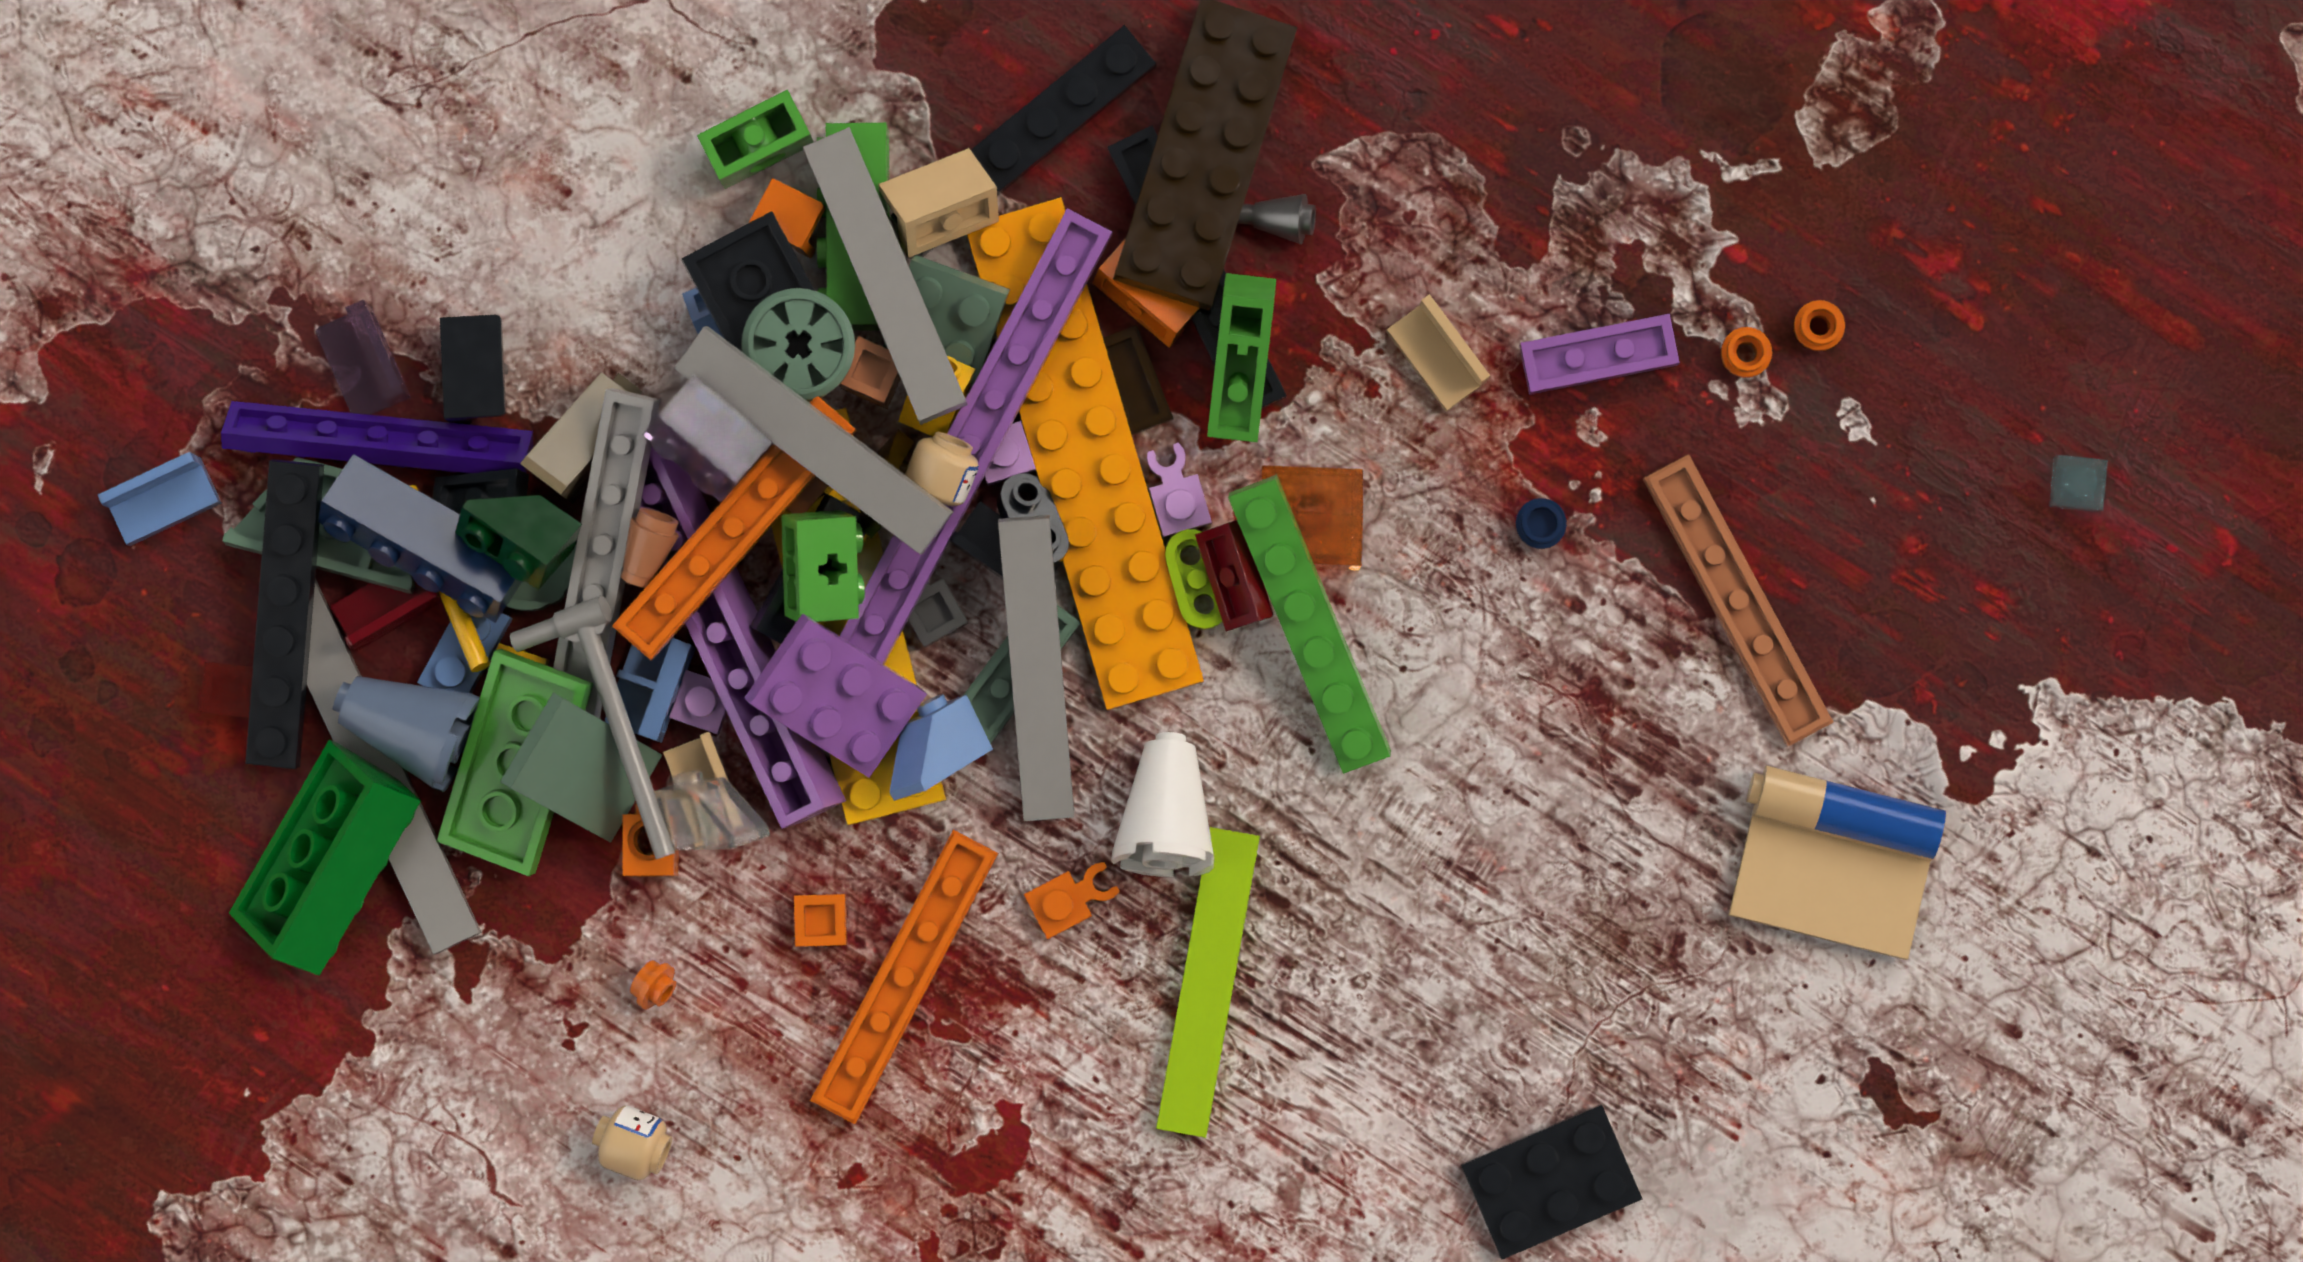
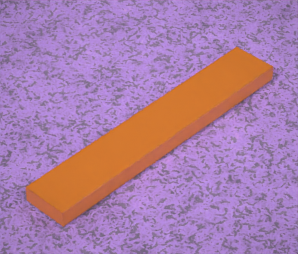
[612,396,857,661]
[810,829,999,1124]

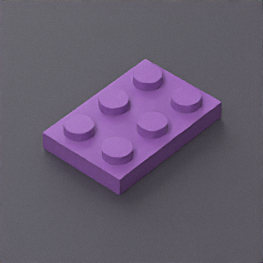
[744,613,927,778]

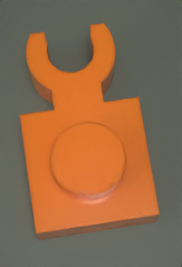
[1024,862,1120,940]

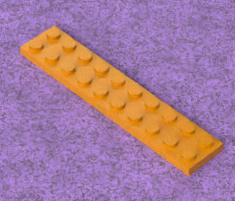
[967,198,1204,711]

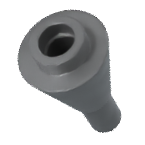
[1237,194,1316,244]

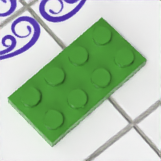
[436,649,594,876]

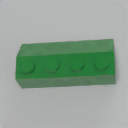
[229,740,421,976]

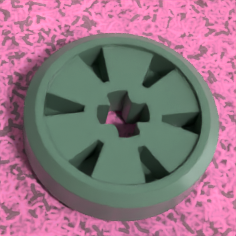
[741,288,855,402]

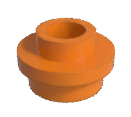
[1794,300,1845,351]
[1721,327,1772,378]
[630,960,676,1010]

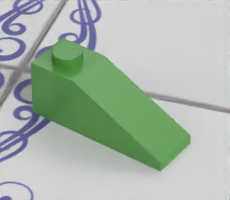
[1207,273,1276,443]

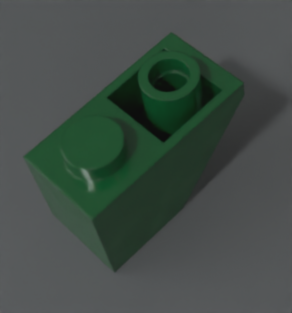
[455,495,582,590]

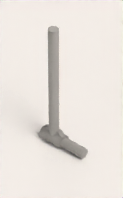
[510,595,675,859]

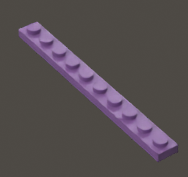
[840,208,1113,664]

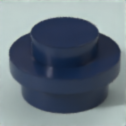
[1515,498,1567,549]

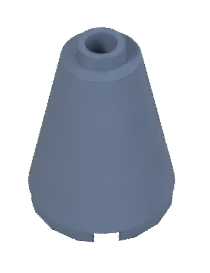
[333,676,480,792]

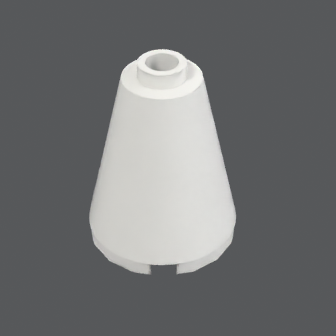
[1111,732,1214,877]

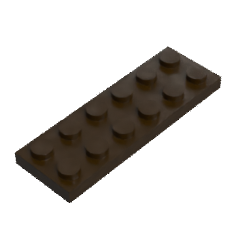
[1113,0,1297,311]

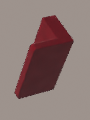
[1195,520,1273,632]
[330,581,442,651]

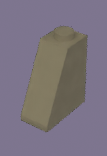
[520,372,643,504]

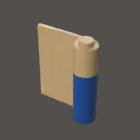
[1728,765,1946,960]

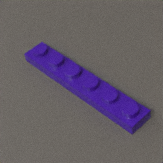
[221,401,533,473]

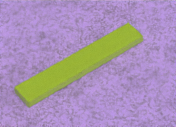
[1156,827,1260,1138]

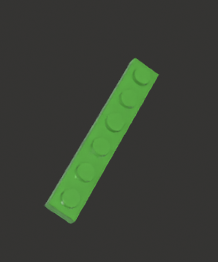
[1228,475,1391,774]

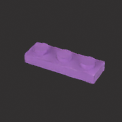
[1519,314,1680,395]

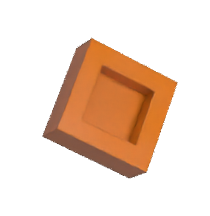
[794,894,847,947]

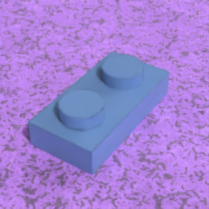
[417,613,513,694]

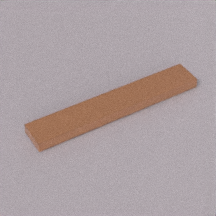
[1643,454,1834,747]

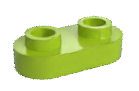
[1165,529,1223,630]

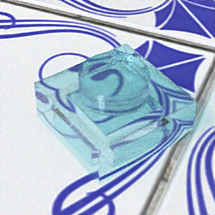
[2049,455,2108,512]

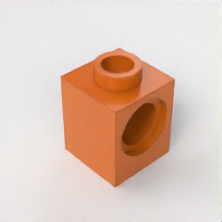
[622,804,679,877]

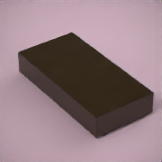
[1103,325,1174,436]

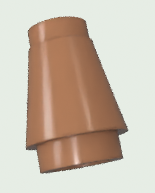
[620,508,679,588]

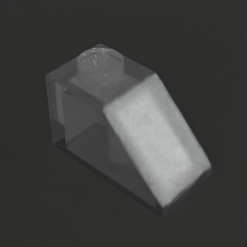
[654,770,770,850]

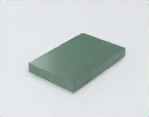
[500,692,662,843]

